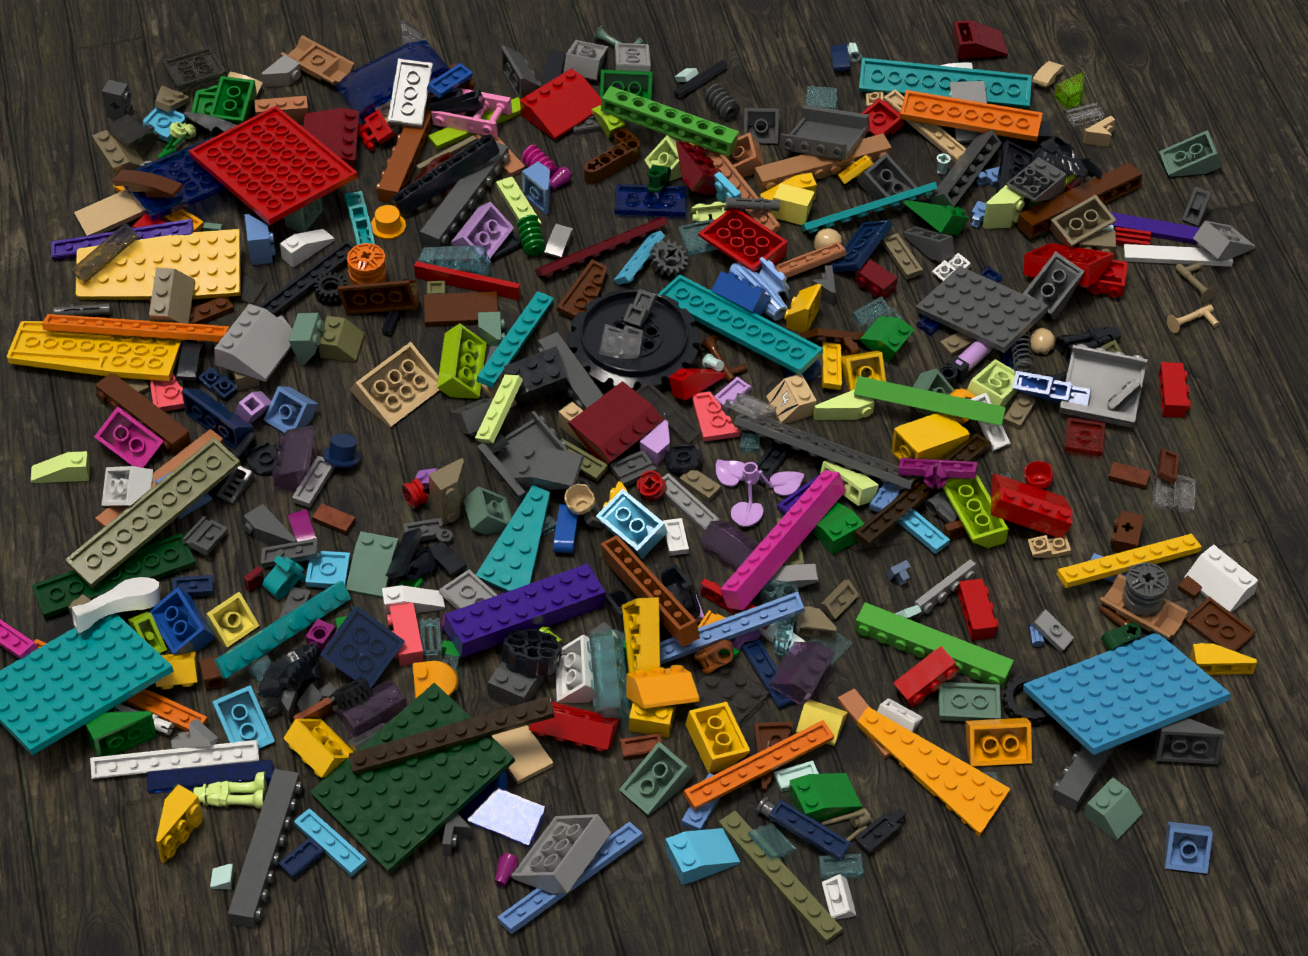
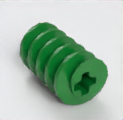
[517,215,546,256]

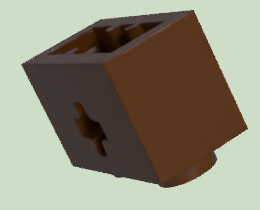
[1110,510,1144,553]

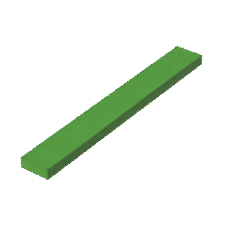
[854,376,1006,426]

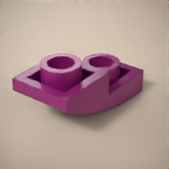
[288,509,316,542]

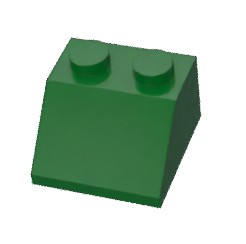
[859,316,915,363]

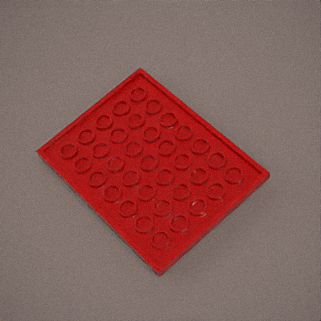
[189,106,358,225]

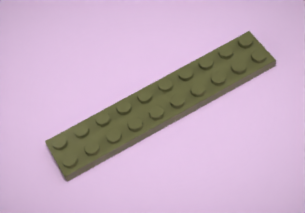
[65,438,241,588]

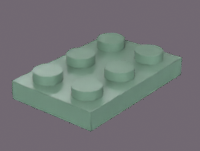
[938,682,1001,721]

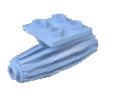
[730,257,791,321]

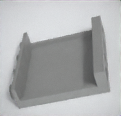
[1059,344,1147,428]

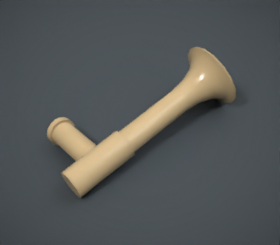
[1167,305,1220,333]

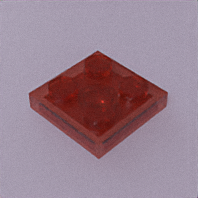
[1064,418,1105,456]

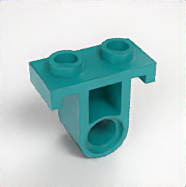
[263,555,306,599]

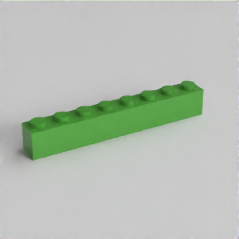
[854,602,1014,689]

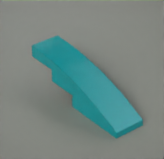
[345,191,375,245]

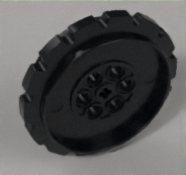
[569,289,700,394]

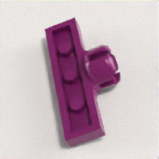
[898,458,978,489]

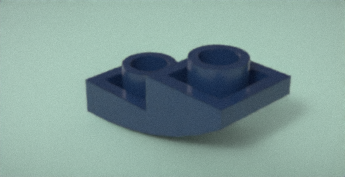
[830,44,851,72]
[197,366,238,399]

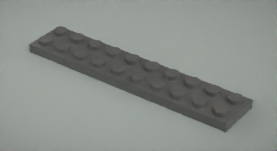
[734,410,921,490]

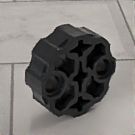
[501,628,562,677]

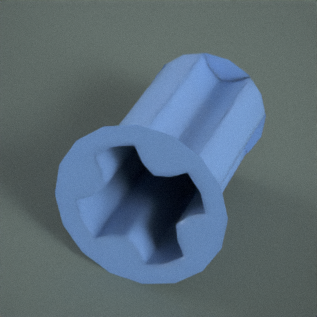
[1028,624,1044,647]

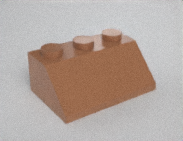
[255,96,309,124]

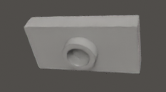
[1032,610,1074,652]

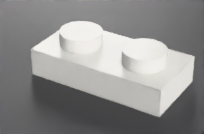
[663,518,689,556]

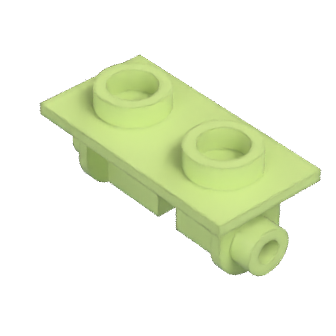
[691,202,726,223]

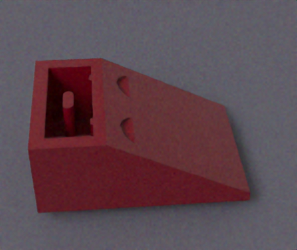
[952,20,1008,59]
[676,141,723,196]

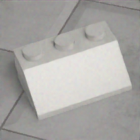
[101,466,154,506]
[1184,545,1259,613]
[556,635,603,703]

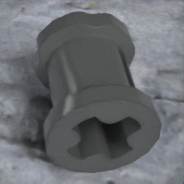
[756,797,776,824]

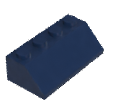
[182,388,254,450]

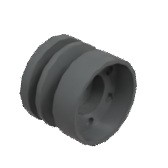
[1122,562,1169,616]

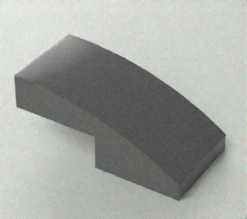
[623,289,657,327]

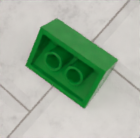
[600,70,653,100]
[209,76,257,125]

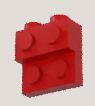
[861,98,904,136]
[1086,260,1128,298]

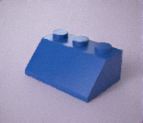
[148,587,216,656]

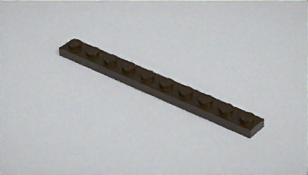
[854,433,991,547]
[349,696,555,775]

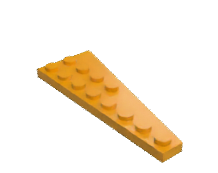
[857,707,1010,837]

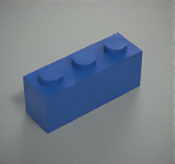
[711,271,771,316]

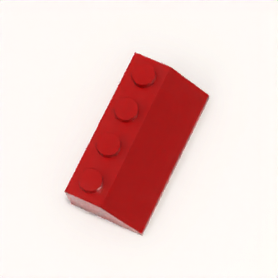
[529,702,621,751]

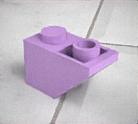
[234,391,271,424]
[639,420,670,465]

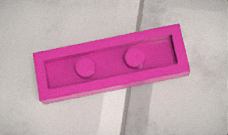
[0,619,38,659]

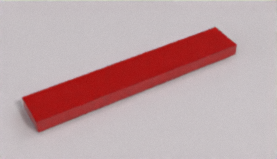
[414,261,520,301]

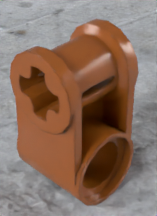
[694,640,734,674]

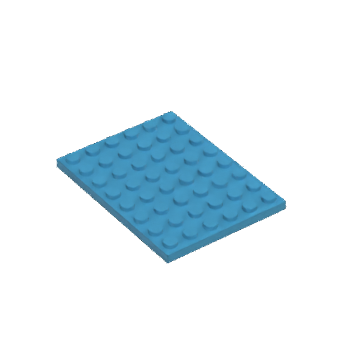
[1023,633,1231,755]

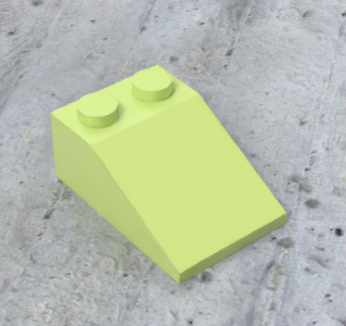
[967,359,1017,407]

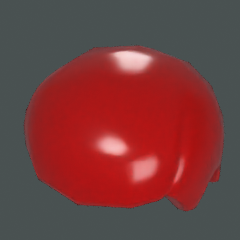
[1024,461,1053,489]

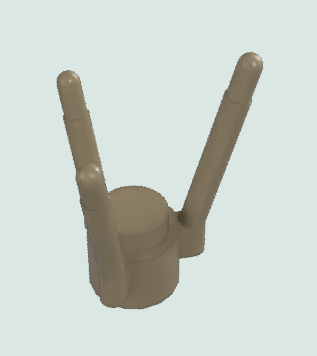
[821,808,871,841]

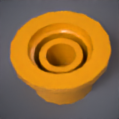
[371,205,406,240]

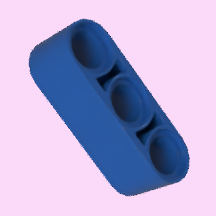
[553,504,579,554]

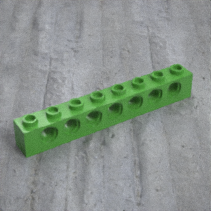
[601,86,739,157]

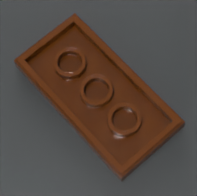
[424,291,498,326]

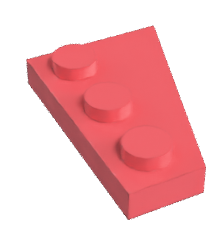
[150,373,185,412]
[692,392,740,442]

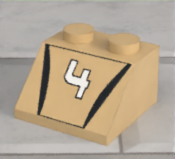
[766,374,817,424]

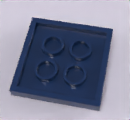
[319,605,405,688]

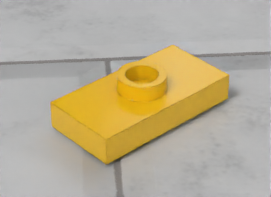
[838,155,873,184]

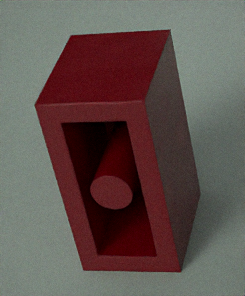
[855,259,898,301]

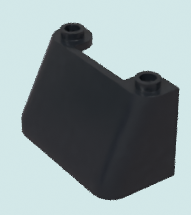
[605,564,700,635]

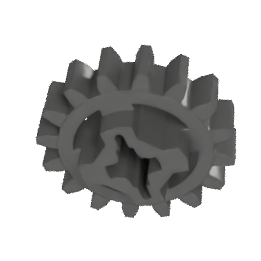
[649,239,688,277]

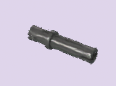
[725,197,780,212]
[53,303,111,316]

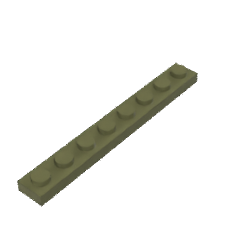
[718,811,843,944]

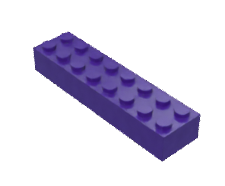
[444,563,606,658]

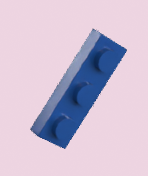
[427,63,473,99]

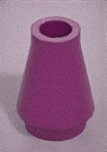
[550,166,573,191]
[494,853,519,886]

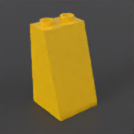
[891,413,970,461]

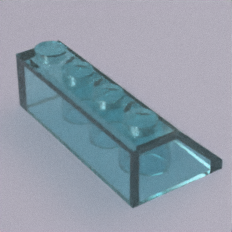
[587,630,631,719]

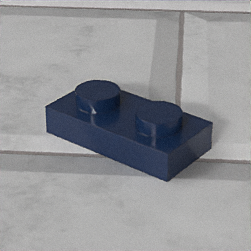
[173,575,213,597]

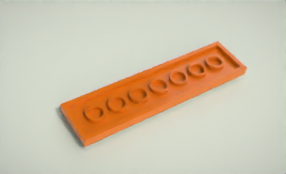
[899,90,1043,142]

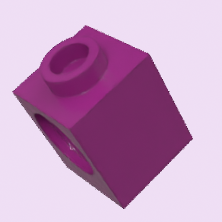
[306,619,336,653]

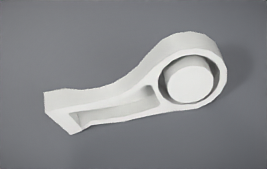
[72,577,161,633]

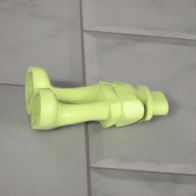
[194,772,267,809]

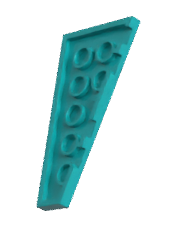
[476,485,550,592]

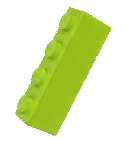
[437,323,487,399]
[942,474,1008,548]

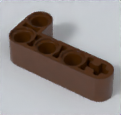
[584,128,640,184]

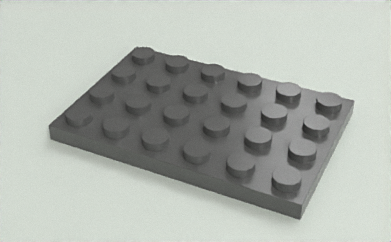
[916,266,1048,353]

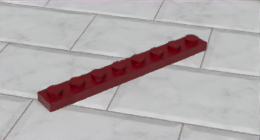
[535,217,668,278]

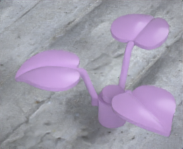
[716,459,804,527]

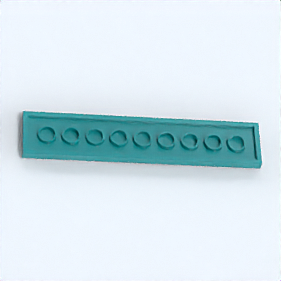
[859,58,1032,109]
[658,274,823,375]

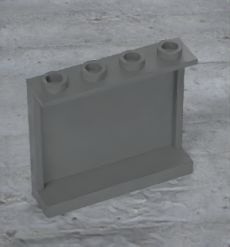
[781,105,870,160]
[477,411,573,504]

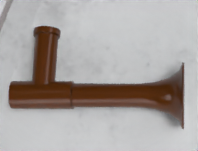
[700,336,748,383]

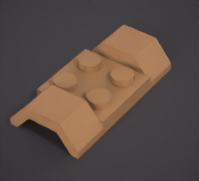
[280,35,355,87]
[1099,573,1188,640]

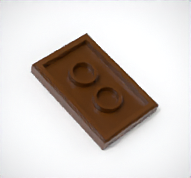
[1183,597,1256,652]

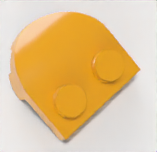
[413,661,458,698]

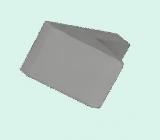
[171,719,219,748]

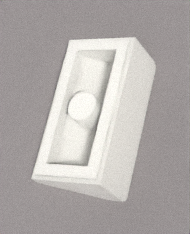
[877,699,923,732]
[822,874,856,920]

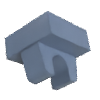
[886,560,911,586]

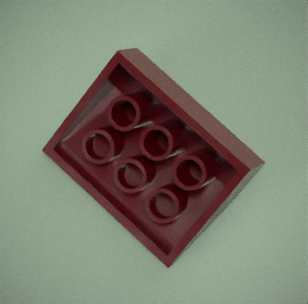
[303,108,359,168]
[568,381,664,464]

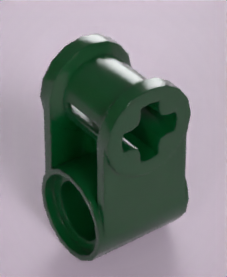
[647,164,671,193]
[1101,623,1141,651]

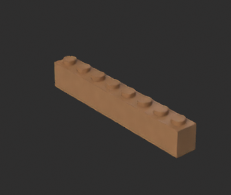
[754,134,892,193]

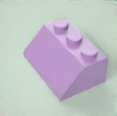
[451,202,514,264]

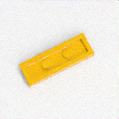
[821,342,842,390]

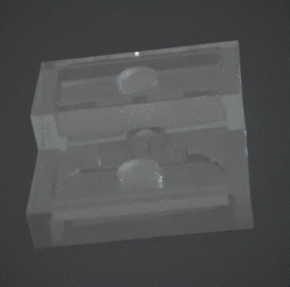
[599,324,643,359]
[724,393,777,420]
[1152,474,1196,512]

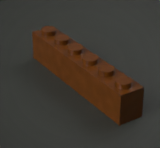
[95,373,191,456]

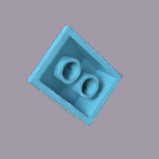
[596,489,668,560]
[212,685,275,749]
[665,828,740,886]

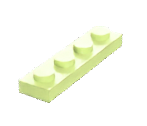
[496,176,541,228]
[475,375,523,443]

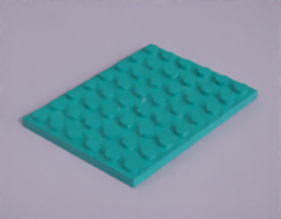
[0,613,174,755]

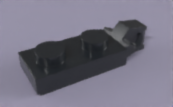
[855,808,907,855]

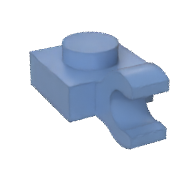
[976,167,999,187]
[971,201,986,228]

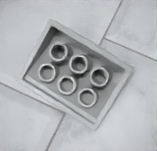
[214,304,292,382]
[511,814,611,894]

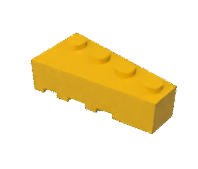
[622,597,660,673]

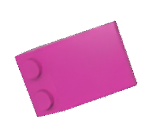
[94,407,164,468]

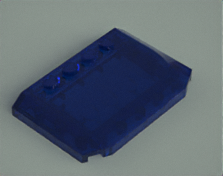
[336,40,450,121]

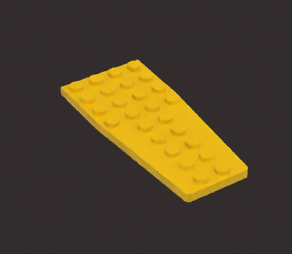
[76,229,241,300]
[7,321,184,381]

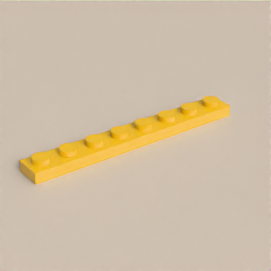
[1056,534,1202,588]

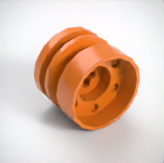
[347,243,387,285]

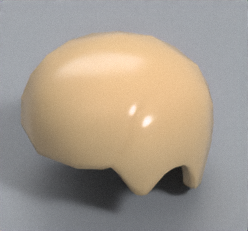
[814,228,842,250]
[1027,328,1056,355]
[565,484,595,515]

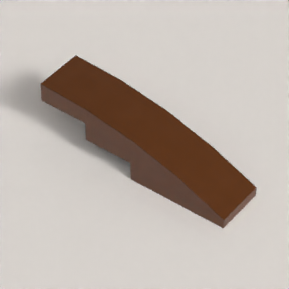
[112,170,183,198]

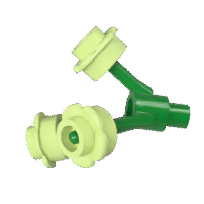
[157,122,196,164]

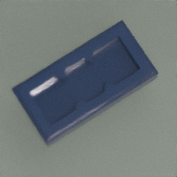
[278,837,325,879]

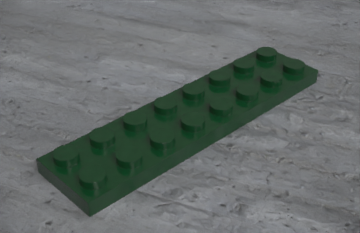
[31,533,196,619]

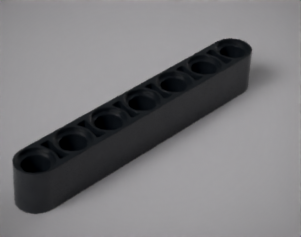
[391,134,500,216]

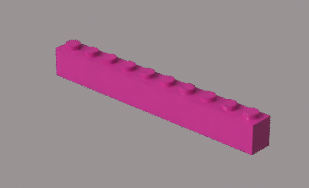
[720,470,846,610]

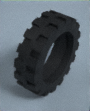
[1002,674,1053,727]

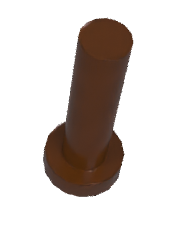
[1100,605,1132,631]

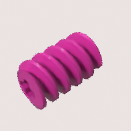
[522,145,558,179]

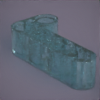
[418,245,492,277]
[759,579,798,655]

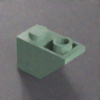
[478,312,505,347]

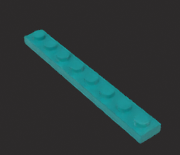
[800,182,938,234]
[476,291,554,388]
[214,581,351,678]

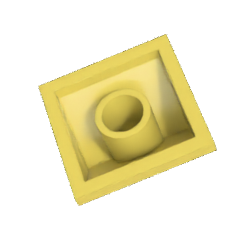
[772,183,815,225]
[206,592,260,648]
[796,700,848,746]

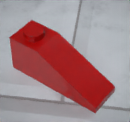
[669,368,726,400]

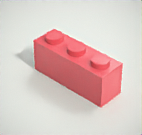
[387,603,424,666]

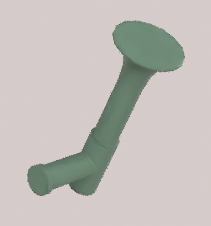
[594,25,643,46]

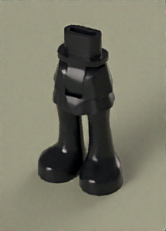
[1055,326,1121,365]

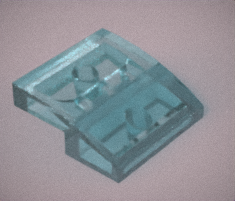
[851,296,904,331]

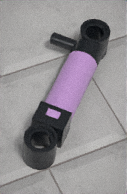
[939,340,995,389]

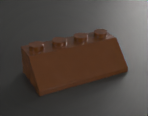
[337,280,420,315]

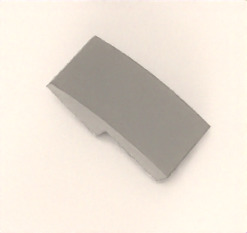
[544,224,573,259]

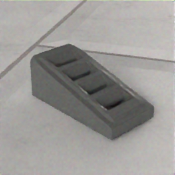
[216,466,255,505]

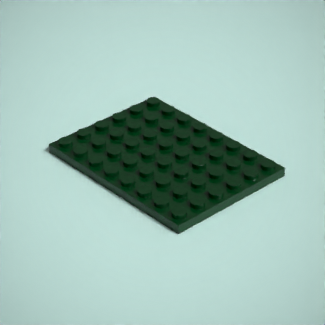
[310,683,515,874]

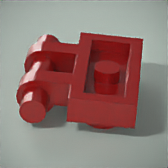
[357,109,395,151]

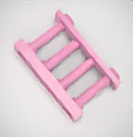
[431,88,512,137]

